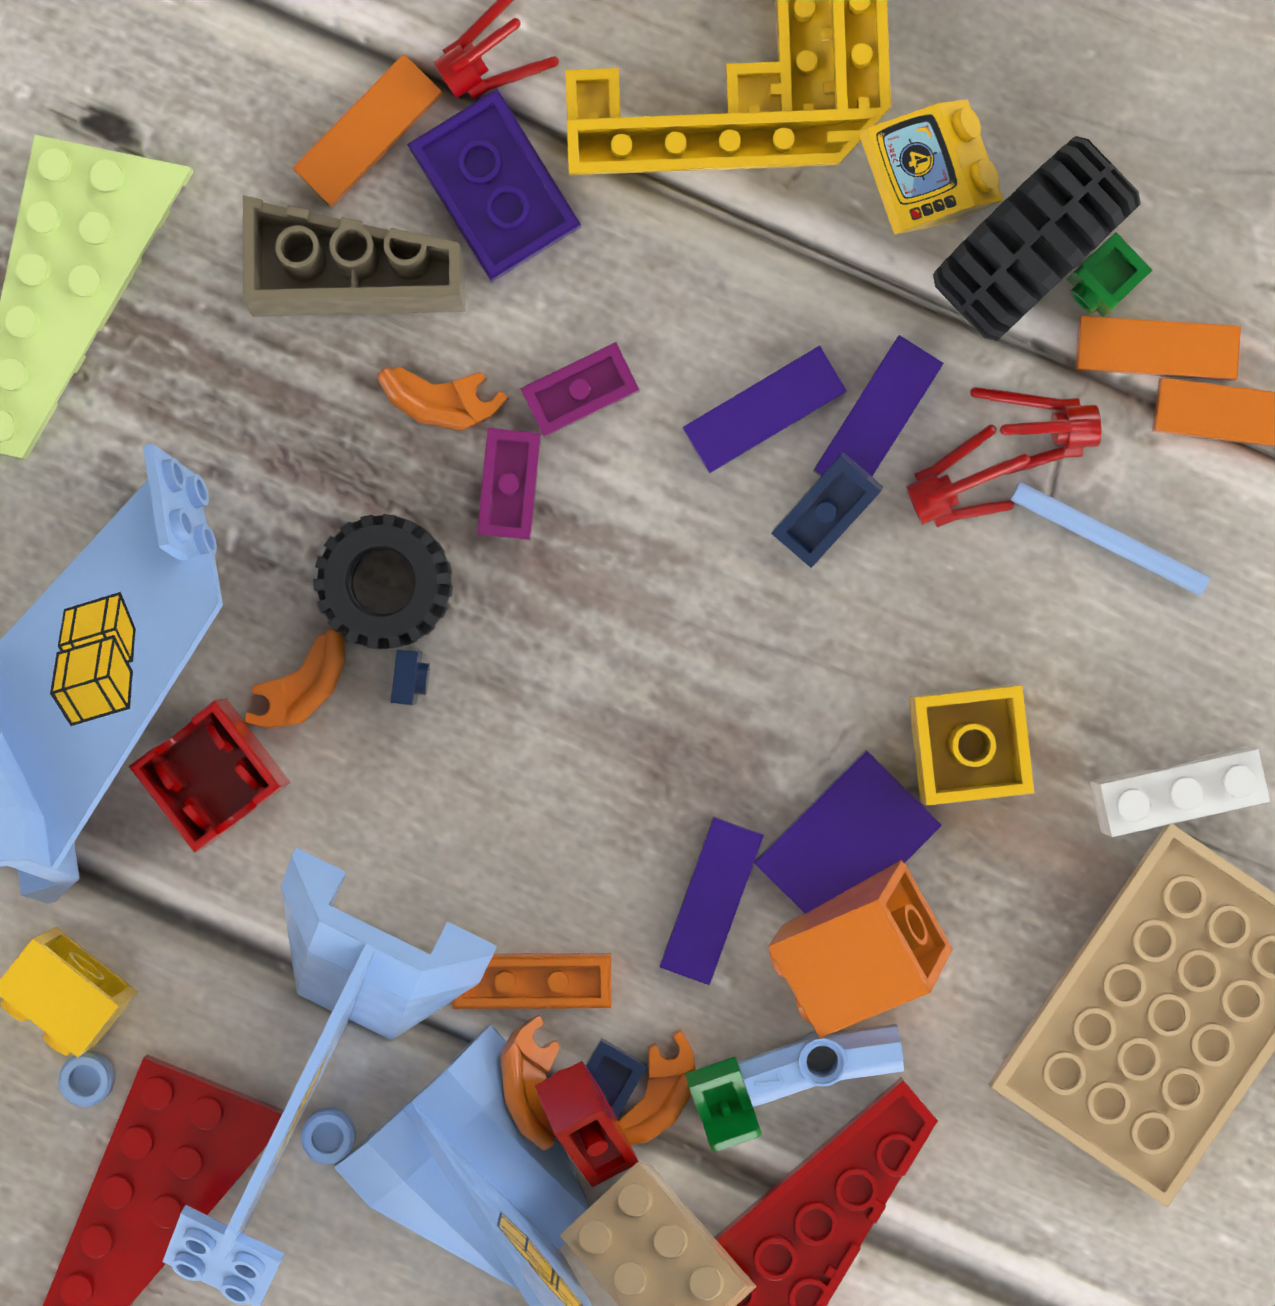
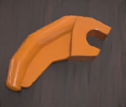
[377,367,509,431]
[244,628,346,728]
[500,1015,560,1151]
[618,1029,696,1145]

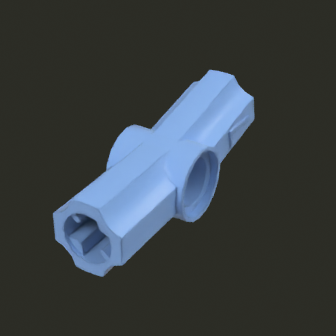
[738,1024,904,1107]

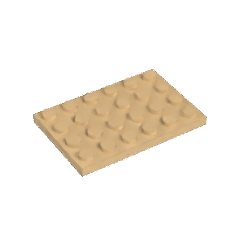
[988,824,1275,1208]

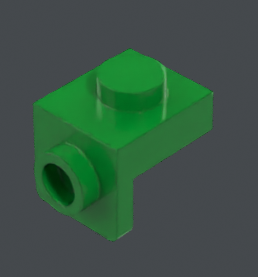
[1067,232,1153,317]
[685,1056,762,1152]

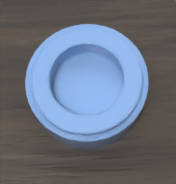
[58,1051,115,1107]
[301,1108,356,1164]

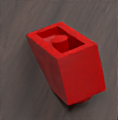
[535,1061,639,1188]

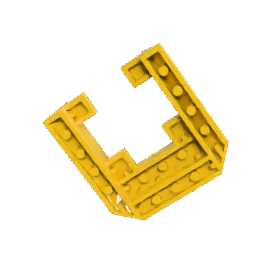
[565,0,891,175]

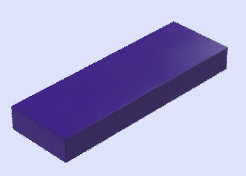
[813,335,944,476]
[682,345,847,474]
[659,816,764,986]

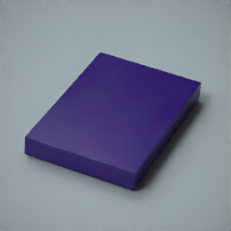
[407,89,581,283]
[754,750,942,914]

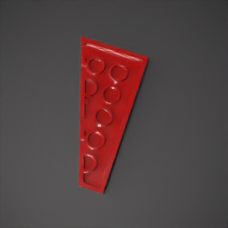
[43,1054,284,1306]
[714,1077,938,1306]

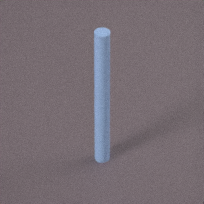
[1010,481,1210,596]

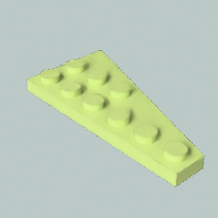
[0,135,194,460]

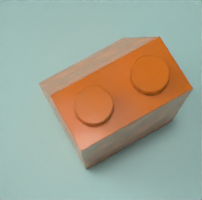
[768,860,953,1038]

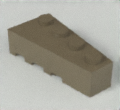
[243,195,465,317]

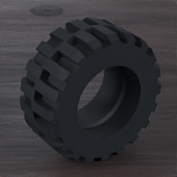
[933,136,1141,341]

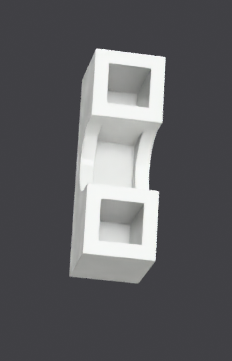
[1090,746,1271,837]

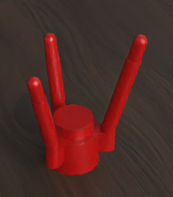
[433,0,559,100]
[970,387,1102,475]
[906,425,1030,528]

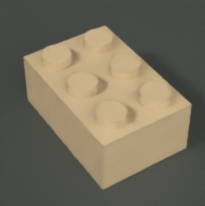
[560,1162,756,1306]

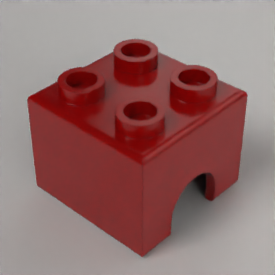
[128,698,291,853]

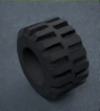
[313,514,453,649]

